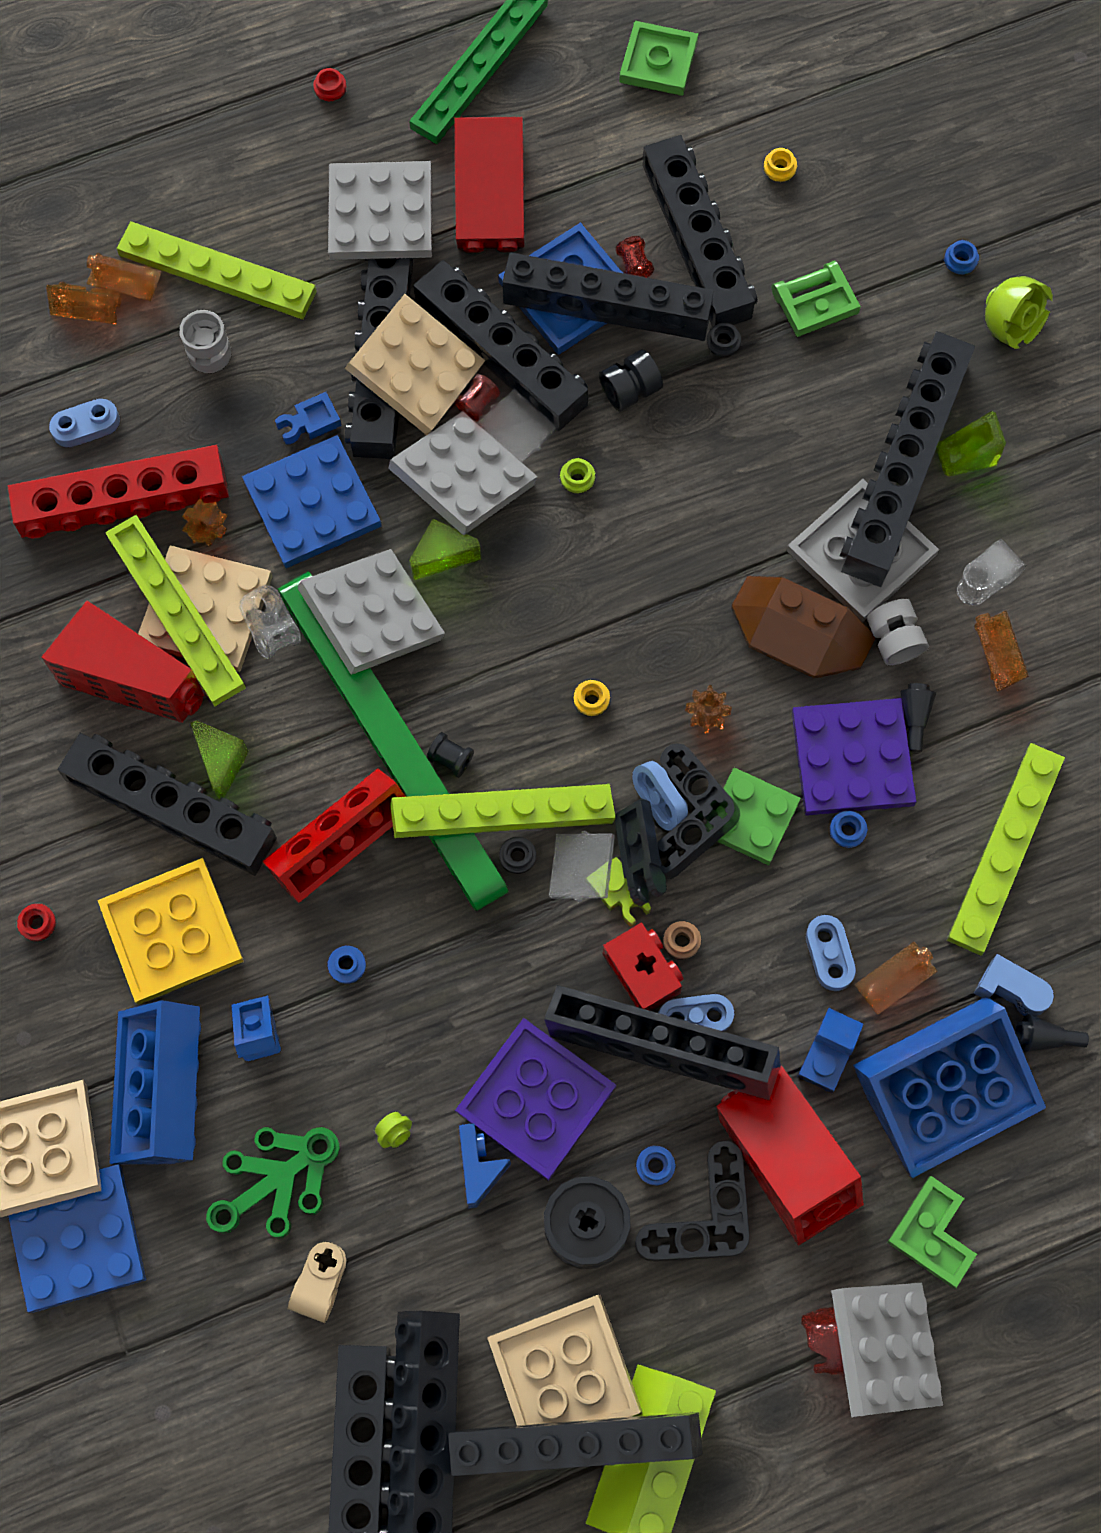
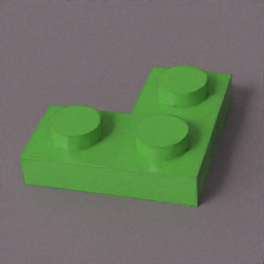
[887,1176,977,1289]

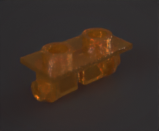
[87,253,162,301]
[46,282,122,324]
[974,611,1029,691]
[855,942,938,1015]

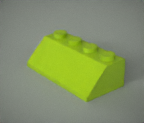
[585,1365,716,1533]

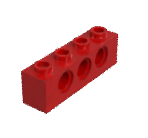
[262,768,406,903]

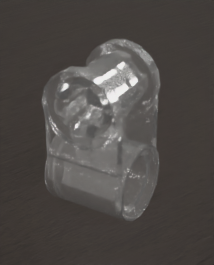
[957,539,1027,605]
[240,585,301,659]

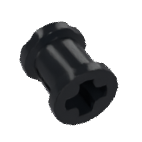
[426,732,474,778]

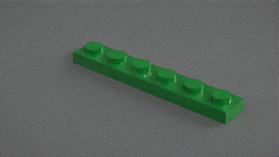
[409,0,548,144]

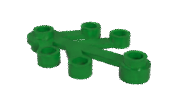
[206,1127,340,1239]

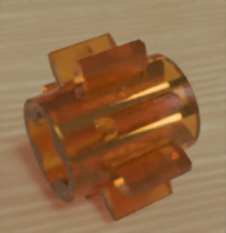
[182,499,227,546]
[685,685,732,734]

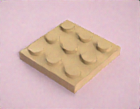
[345,294,485,435]
[138,545,273,672]
[0,1080,102,1218]
[487,1295,642,1425]

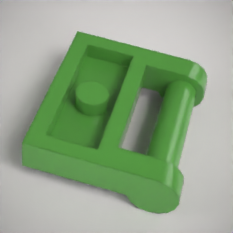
[772,261,861,337]

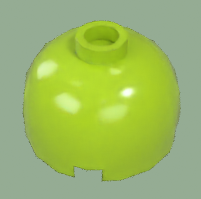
[985,276,1053,349]

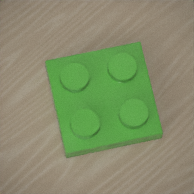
[619,21,698,96]
[706,768,801,865]

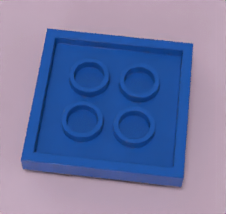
[498,222,623,355]
[242,435,382,569]
[8,1164,146,1313]

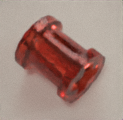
[615,236,654,278]
[455,374,500,421]

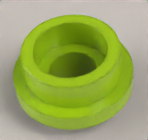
[560,458,595,493]
[375,1112,412,1148]

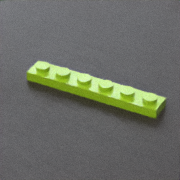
[117,221,317,319]
[105,515,246,707]
[946,743,1065,956]
[390,784,616,838]

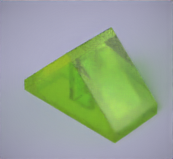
[936,411,1006,476]
[409,519,481,580]
[190,720,249,799]

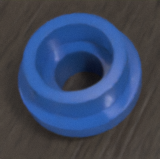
[944,240,979,274]
[830,811,867,848]
[328,946,366,984]
[636,1146,675,1186]

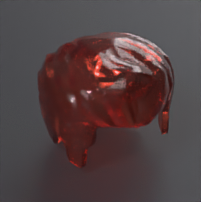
[801,1307,845,1377]

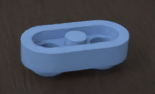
[49,399,120,447]
[632,761,688,831]
[806,915,856,991]
[659,994,734,1032]

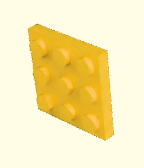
[97,858,244,1005]

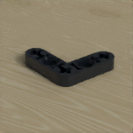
[657,743,740,880]
[635,1141,749,1262]

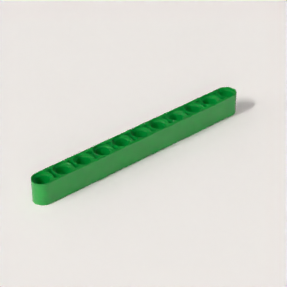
[277,571,509,912]

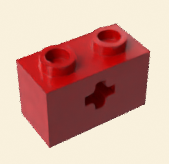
[602,922,684,1011]

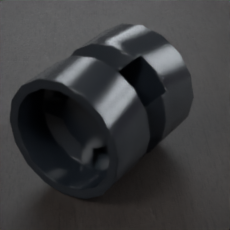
[599,349,663,412]

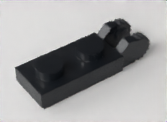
[615,798,667,906]

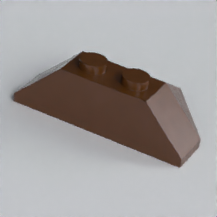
[731,576,876,678]

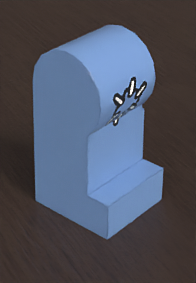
[974,954,1054,1017]

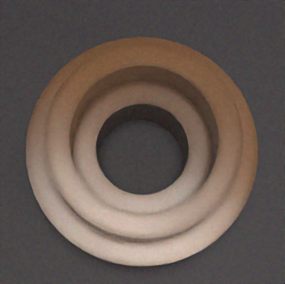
[663,921,701,959]

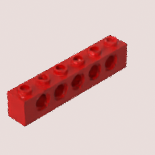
[8,445,229,538]

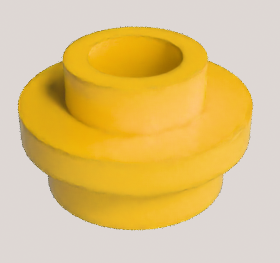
[763,148,797,182]
[574,680,610,716]

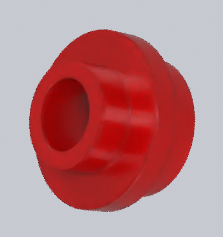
[17,904,56,941]

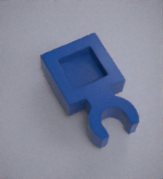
[275,392,342,444]

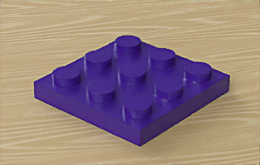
[792,698,916,816]
[455,1018,617,1181]

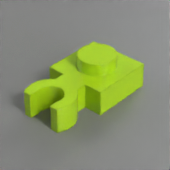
[587,857,651,926]

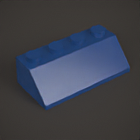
[110,1000,201,1165]

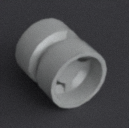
[180,310,231,373]
[867,599,929,665]

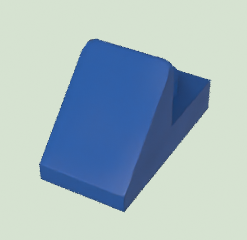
[231,995,281,1061]
[797,1008,863,1093]
[459,1123,511,1208]

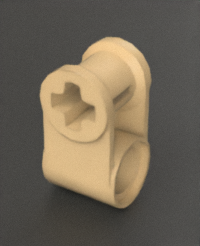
[288,1242,347,1323]

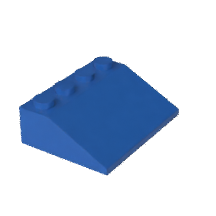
[853,997,1046,1178]

